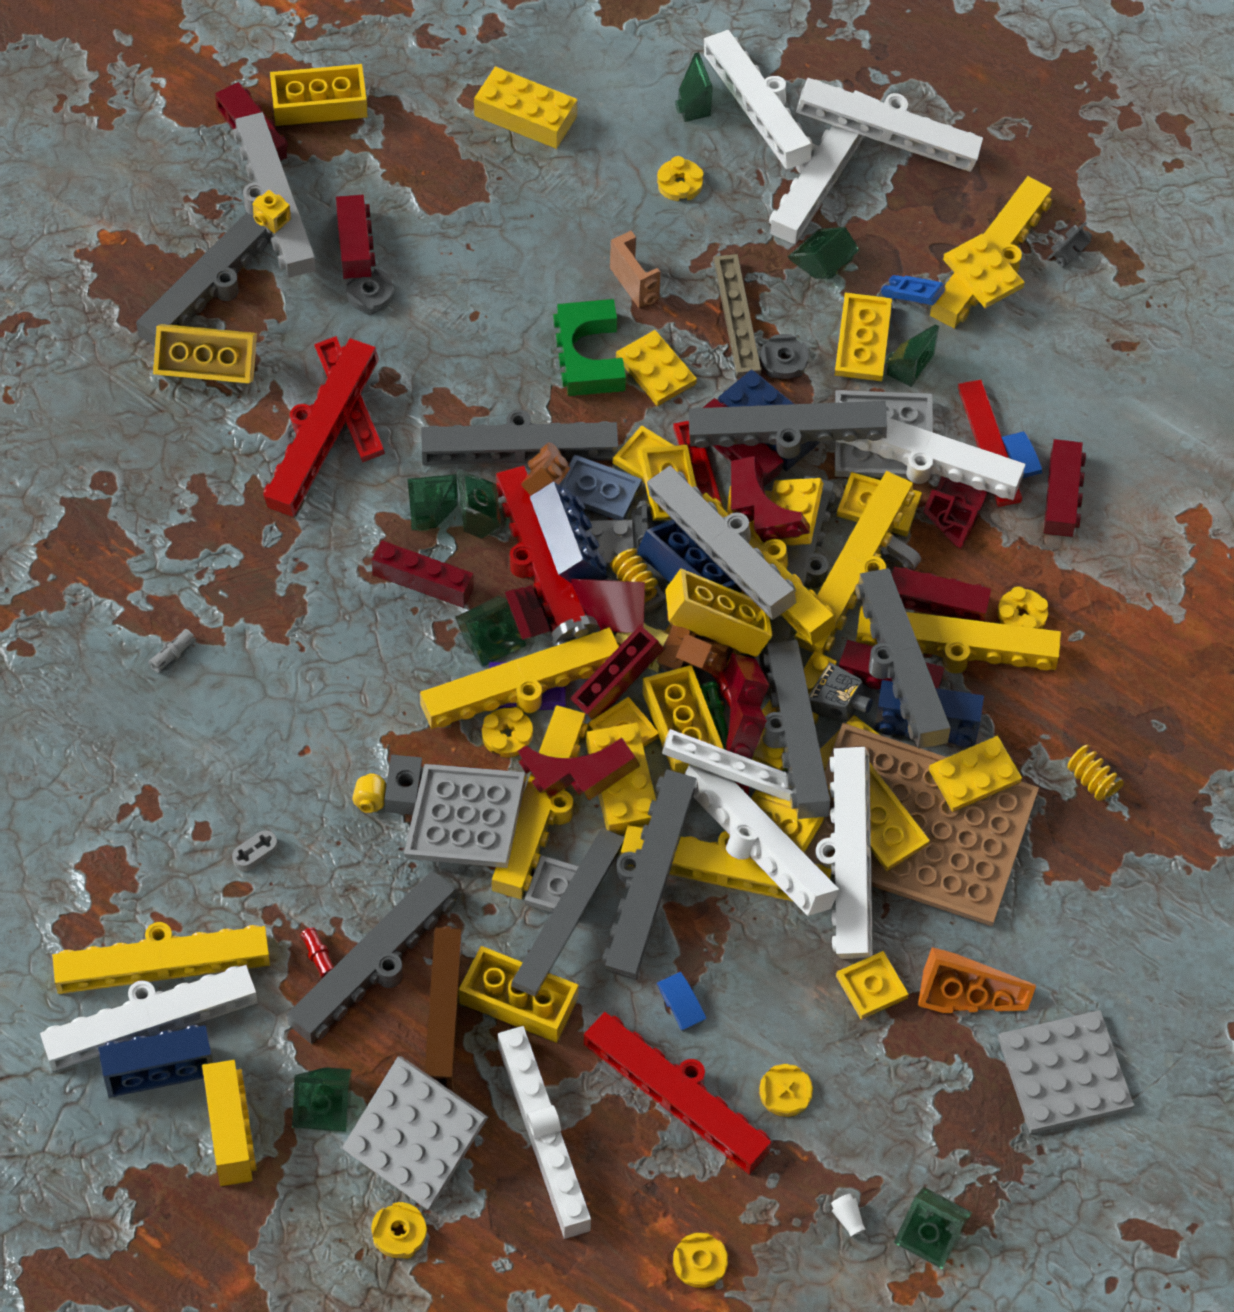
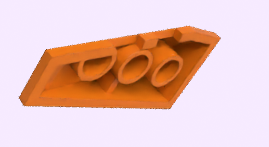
[918,947,1036,1013]

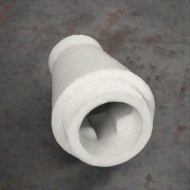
[831,1194,866,1237]

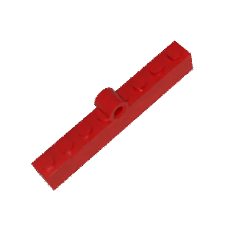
[263,338,379,517]
[493,465,586,634]
[584,1012,771,1175]

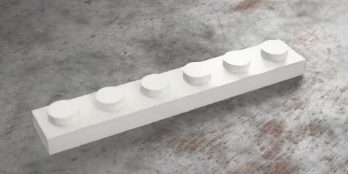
[662,729,792,801]

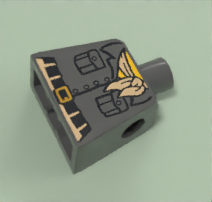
[809,662,873,721]

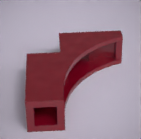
[731,456,810,543]
[724,653,769,760]
[517,737,640,801]

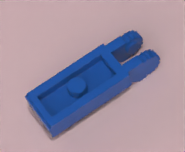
[880,275,946,305]

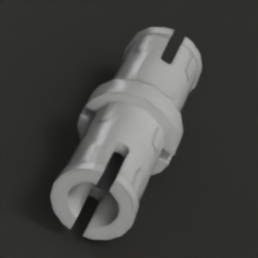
[148,629,196,673]

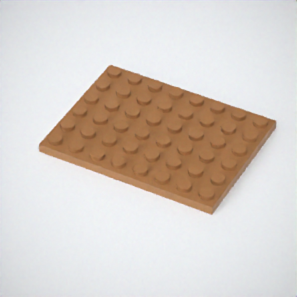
[804,723,1039,926]

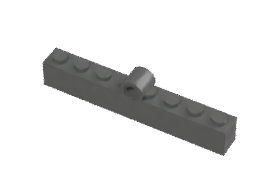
[136,212,273,346]
[689,401,887,459]
[421,410,618,465]
[762,475,837,653]
[855,568,950,749]
[762,640,830,819]
[602,769,697,980]
[287,871,456,1045]

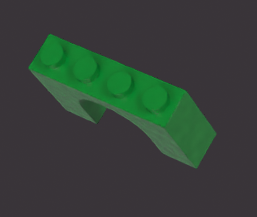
[553,299,626,396]

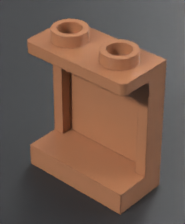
[610,231,661,308]

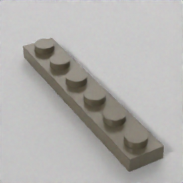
[714,254,761,378]

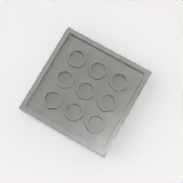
[835,390,933,480]
[404,764,527,868]
[998,1010,1134,1134]
[342,1056,488,1210]

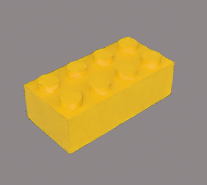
[270,64,368,126]
[474,66,578,149]
[153,324,257,383]
[665,569,772,657]
[642,665,724,774]
[586,722,656,835]
[459,946,579,1043]
[202,1060,257,1186]

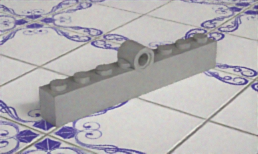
[233,112,316,278]
[647,466,796,620]

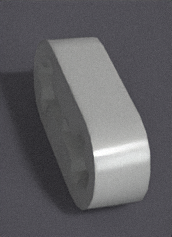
[880,536,921,571]
[232,831,277,872]

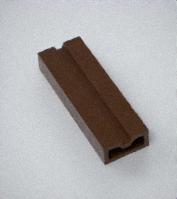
[425,926,462,1092]

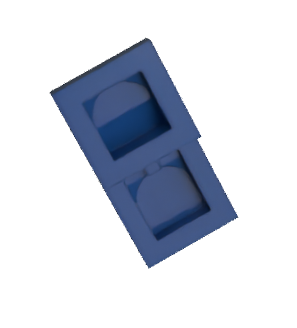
[1002,431,1042,478]
[656,972,707,1030]

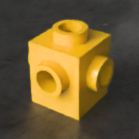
[252,190,291,233]

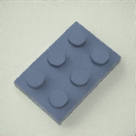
[559,455,642,520]

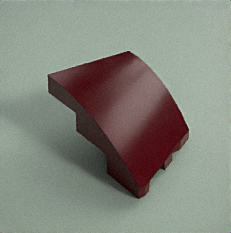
[923,476,989,549]
[571,579,645,632]
[505,585,550,640]

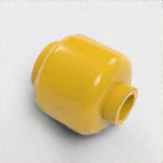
[352,774,387,813]

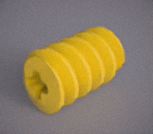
[610,548,658,603]
[1067,744,1124,801]

